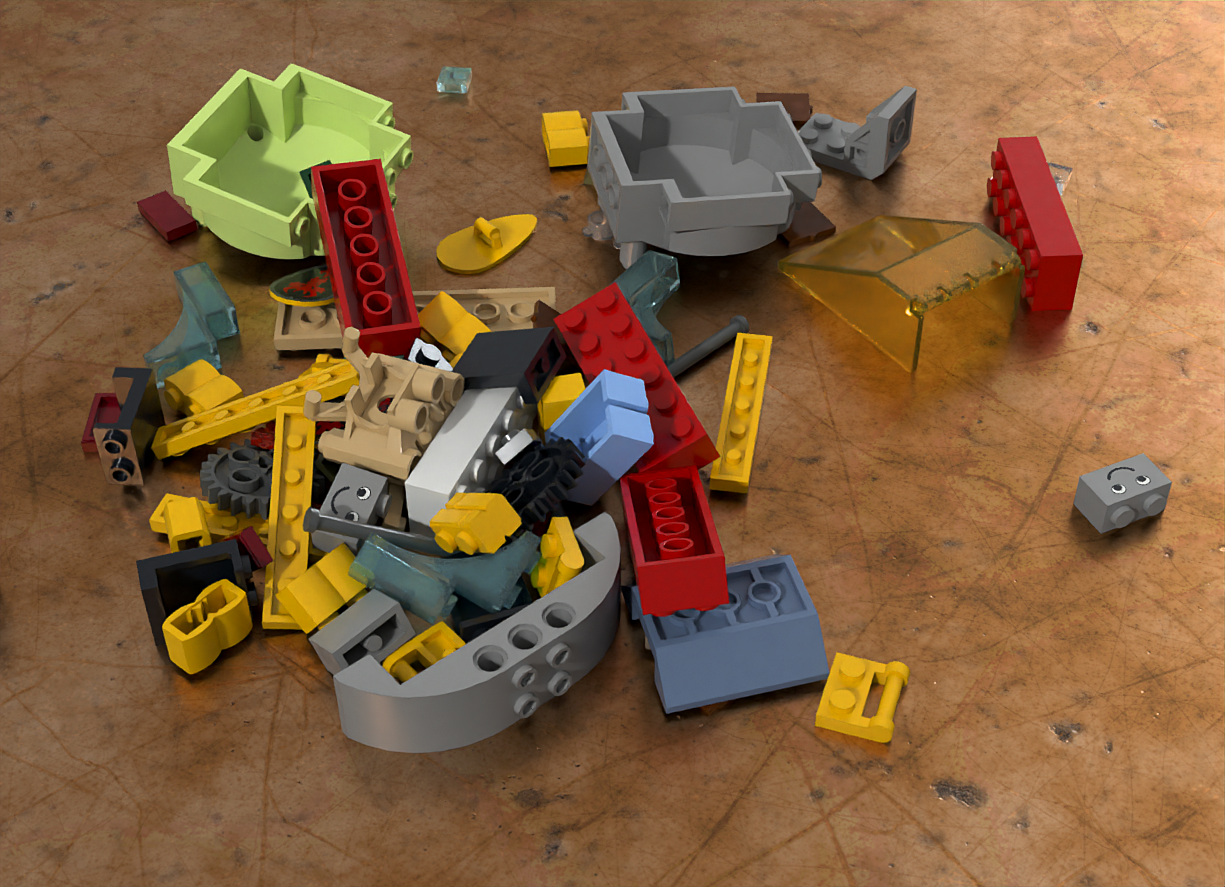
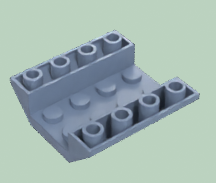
[621,554,829,714]

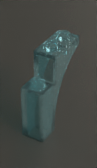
[607,250,680,368]
[143,261,240,389]
[348,531,542,625]

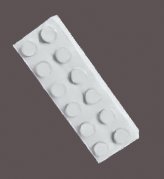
[405,386,538,538]

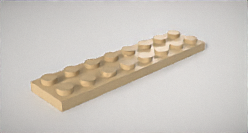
[274,287,556,351]

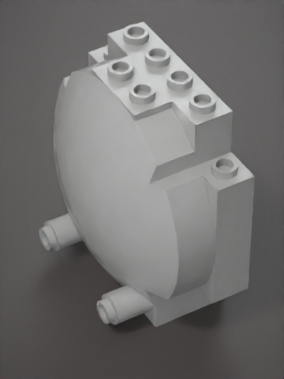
[587,86,822,270]

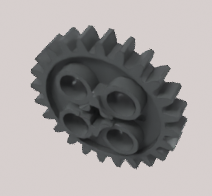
[200,438,327,520]

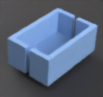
[545,369,654,506]

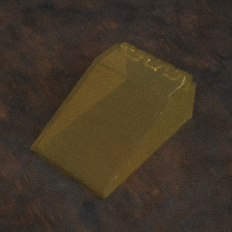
[778,215,1025,373]

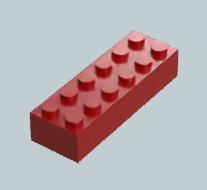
[987,136,1083,311]
[311,159,421,361]
[553,282,720,472]
[619,465,729,617]

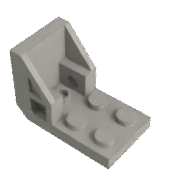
[799,86,917,180]

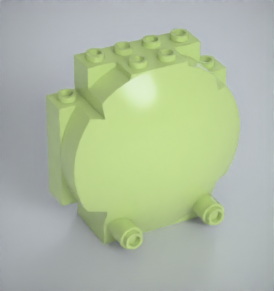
[167,63,414,259]

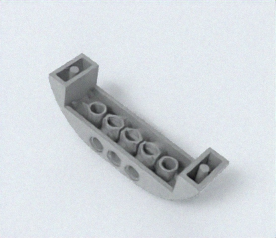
[333,512,621,753]

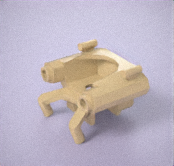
[303,327,464,487]

